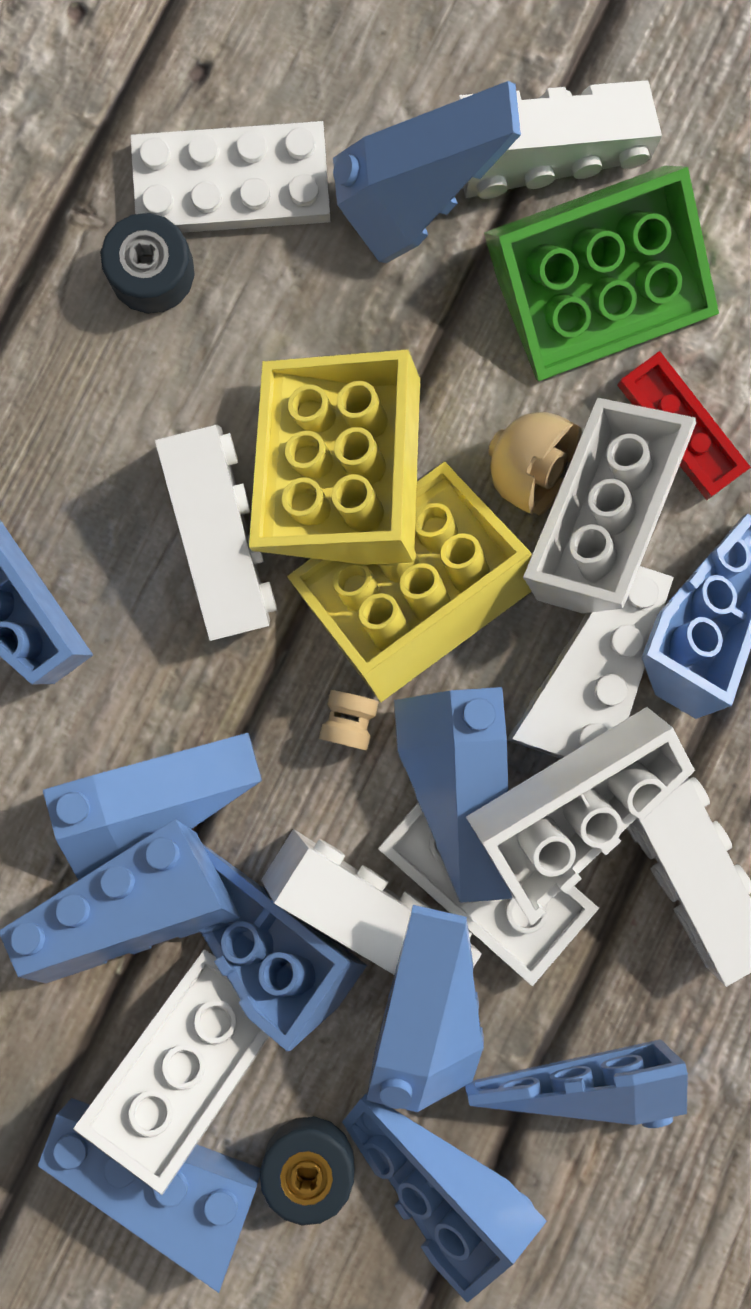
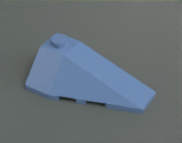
[333,81,521,263]
[642,514,751,719]
[394,687,512,903]
[43,733,262,880]
[199,844,367,1051]
[366,905,484,1112]
[465,1039,688,1128]
[342,1093,547,1303]

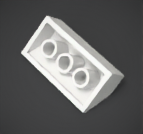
[523,398,696,614]

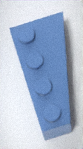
[0,520,93,685]
[0,819,241,983]
[38,1098,261,1293]

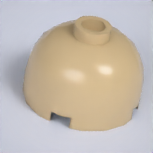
[489,412,582,515]

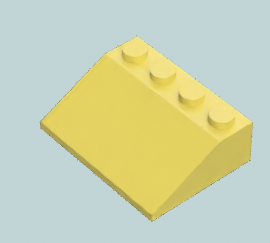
[249,350,420,565]
[287,462,532,702]

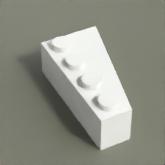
[459,80,662,199]
[155,425,277,641]
[507,566,674,759]
[466,707,695,926]
[627,777,751,987]
[261,829,482,975]

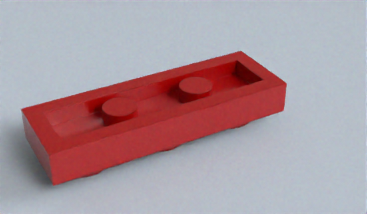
[617,351,751,500]

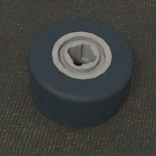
[100,213,195,314]

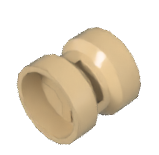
[319,690,379,751]

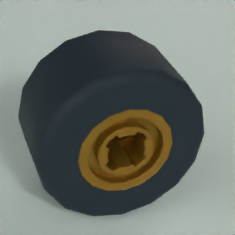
[260,1116,355,1226]

